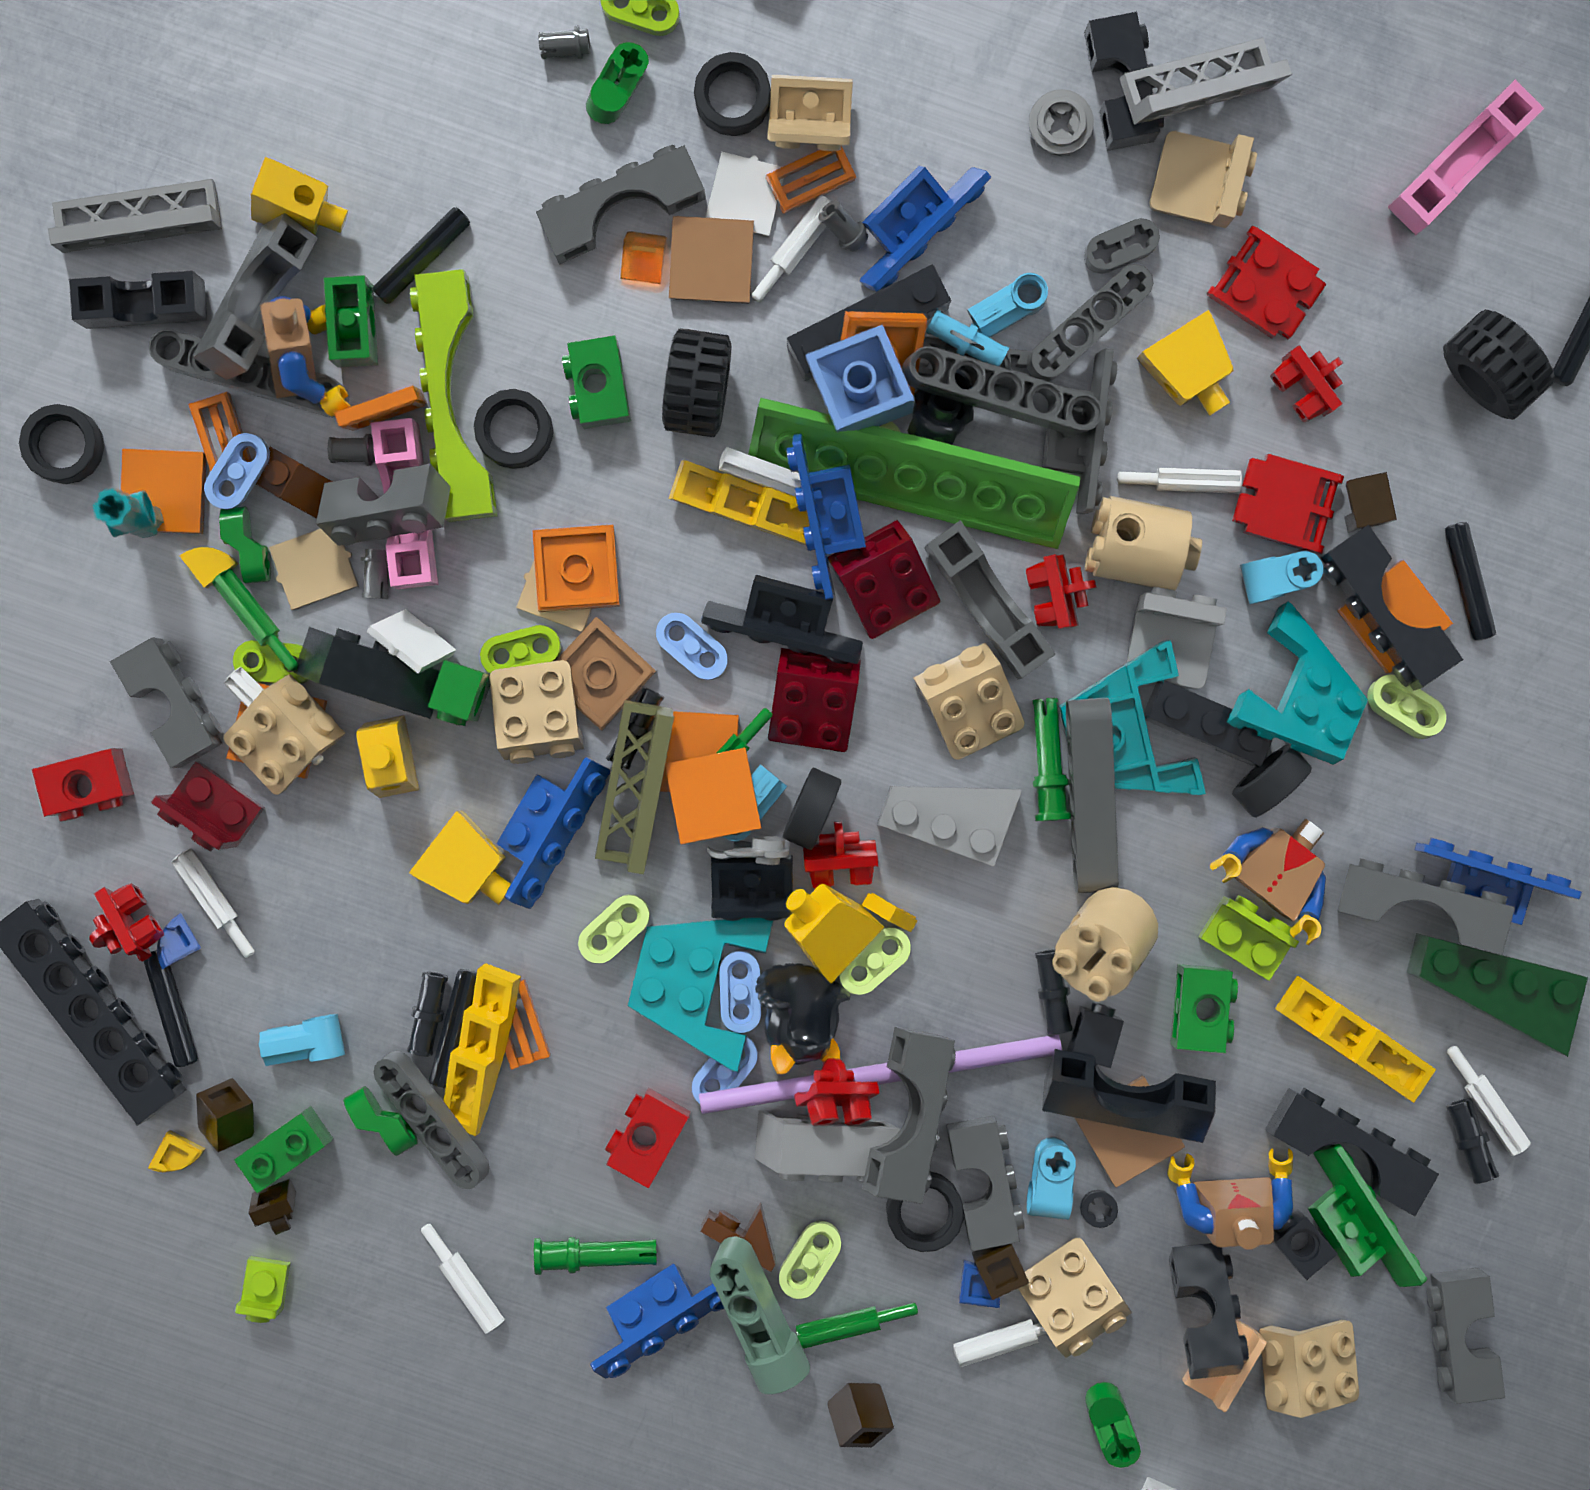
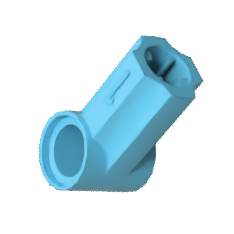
[967,273,1048,338]
[723,764,788,841]
[259,1014,345,1066]

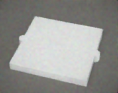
[705,152,784,238]
[367,609,456,674]

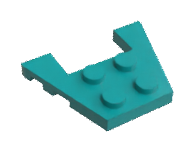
[1227,601,1368,765]
[1059,640,1206,795]
[628,918,774,1073]

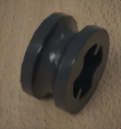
[1080,1190,1118,1228]

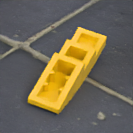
[668,460,810,545]
[444,963,521,1136]
[1275,976,1436,1103]

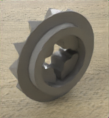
[1029,89,1094,155]

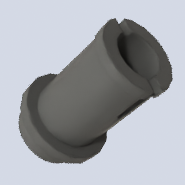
[538,25,591,59]
[818,200,868,252]
[327,434,375,466]
[361,549,389,599]

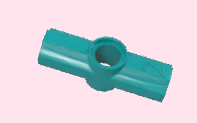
[92,488,164,538]

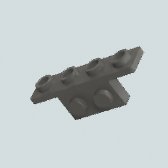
[1042,348,1117,515]

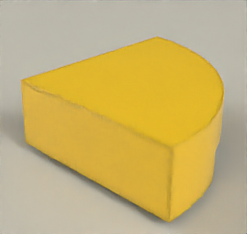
[179,547,239,589]
[862,893,918,932]
[148,1130,206,1173]

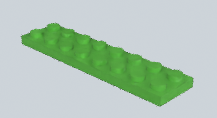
[748,398,1080,549]

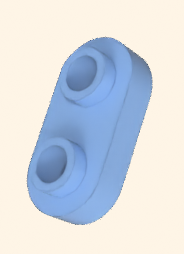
[204,433,270,509]
[656,613,728,680]
[719,950,761,1033]
[692,1033,758,1104]

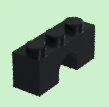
[1084,11,1164,151]
[69,271,207,329]
[1144,680,1273,766]
[1169,1243,1249,1380]

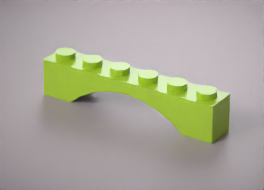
[410,269,498,522]

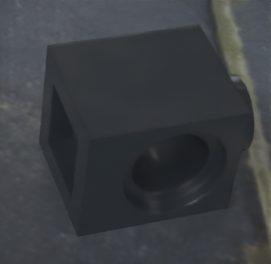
[1067,1002,1124,1068]
[1273,1209,1338,1280]

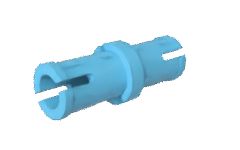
[925,309,1009,367]

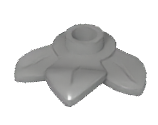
[707,836,789,865]

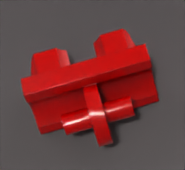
[1270,345,1343,423]
[1026,554,1097,629]
[803,821,878,889]
[89,883,164,962]
[794,1058,880,1126]

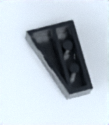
[294,627,440,719]

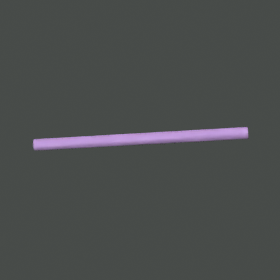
[699,1034,1062,1114]

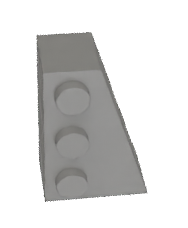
[877,786,1022,867]
[755,1110,900,1182]

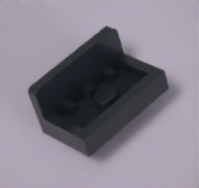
[711,855,793,921]

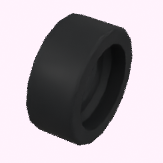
[694,52,771,136]
[474,389,553,469]
[19,404,104,484]
[1232,744,1312,818]
[782,767,842,850]
[886,1171,964,1252]

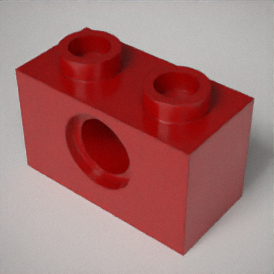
[32,748,134,822]
[605,1088,691,1189]

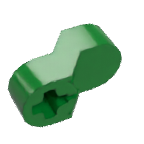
[586,42,649,124]
[219,506,271,584]
[343,1086,418,1156]
[1085,1382,1141,1468]

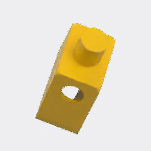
[251,157,349,235]
[1137,310,1234,416]
[356,715,419,798]
[409,810,511,905]
[784,884,884,984]

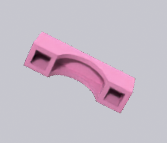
[1388,80,1544,235]
[371,418,439,590]

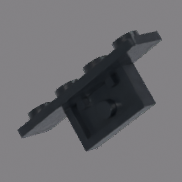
[701,575,863,664]

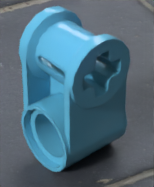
[1240,551,1323,604]
[1026,1137,1076,1220]

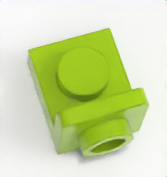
[235,1256,291,1323]

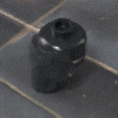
[907,370,974,445]

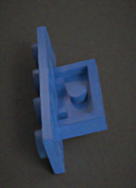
[859,165,991,292]
[786,434,866,600]
[496,757,611,909]
[1414,838,1582,925]
[590,1263,724,1379]

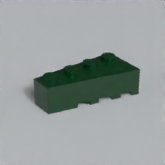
[1407,933,1588,1057]

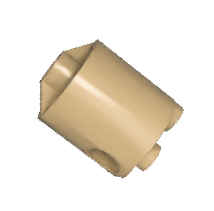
[1084,496,1202,591]
[1053,887,1158,1002]

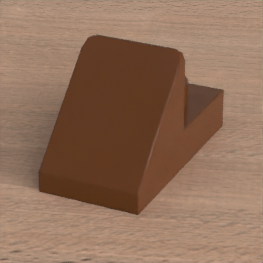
[256,446,333,519]
[700,1202,775,1272]

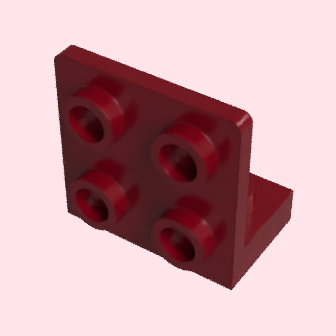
[827,519,941,639]
[768,648,861,752]
[151,761,265,851]

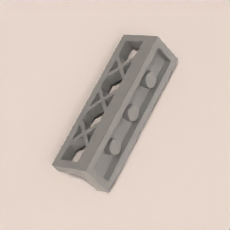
[1120,38,1292,125]
[48,179,222,253]

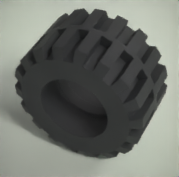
[1443,309,1555,420]
[662,328,732,438]

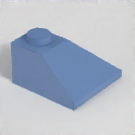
[805,324,914,432]

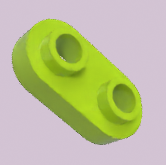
[600,0,680,36]
[480,625,562,673]
[233,640,309,684]

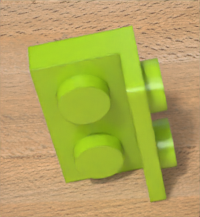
[1198,895,1299,981]

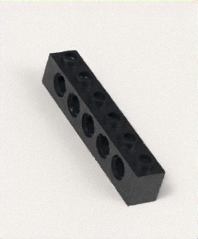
[0,899,186,1126]

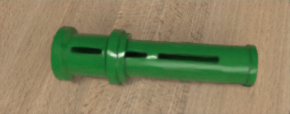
[1032,698,1071,822]
[534,1237,657,1275]

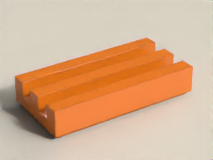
[765,146,857,214]
[188,392,252,471]
[505,979,551,1070]

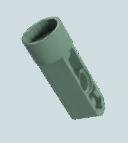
[710,1237,810,1394]

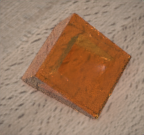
[620,231,667,284]

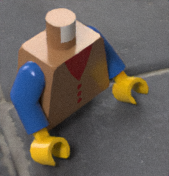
[260,296,351,417]
[1210,819,1326,945]
[1167,1148,1293,1250]

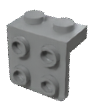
[1126,587,1227,689]

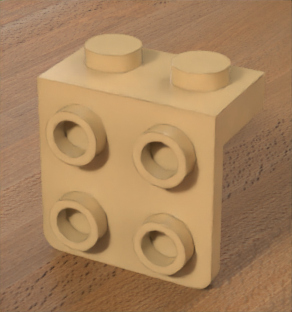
[767,75,853,151]
[1149,131,1257,228]
[913,642,1025,760]
[489,660,584,764]
[224,674,345,795]
[1018,1238,1132,1358]
[1259,1320,1359,1418]

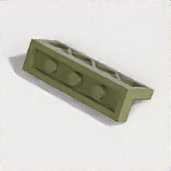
[595,700,674,874]

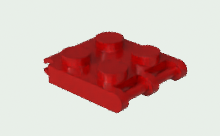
[1206,226,1327,340]
[1232,454,1345,555]

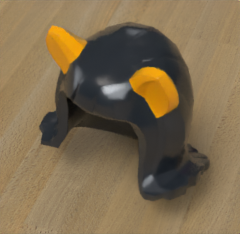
[755,963,851,1074]

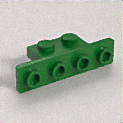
[1307,1144,1427,1287]

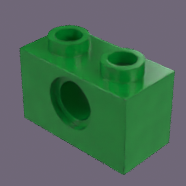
[324,275,378,368]
[562,335,631,429]
[428,660,490,726]
[1170,964,1238,1053]
[234,1106,334,1193]

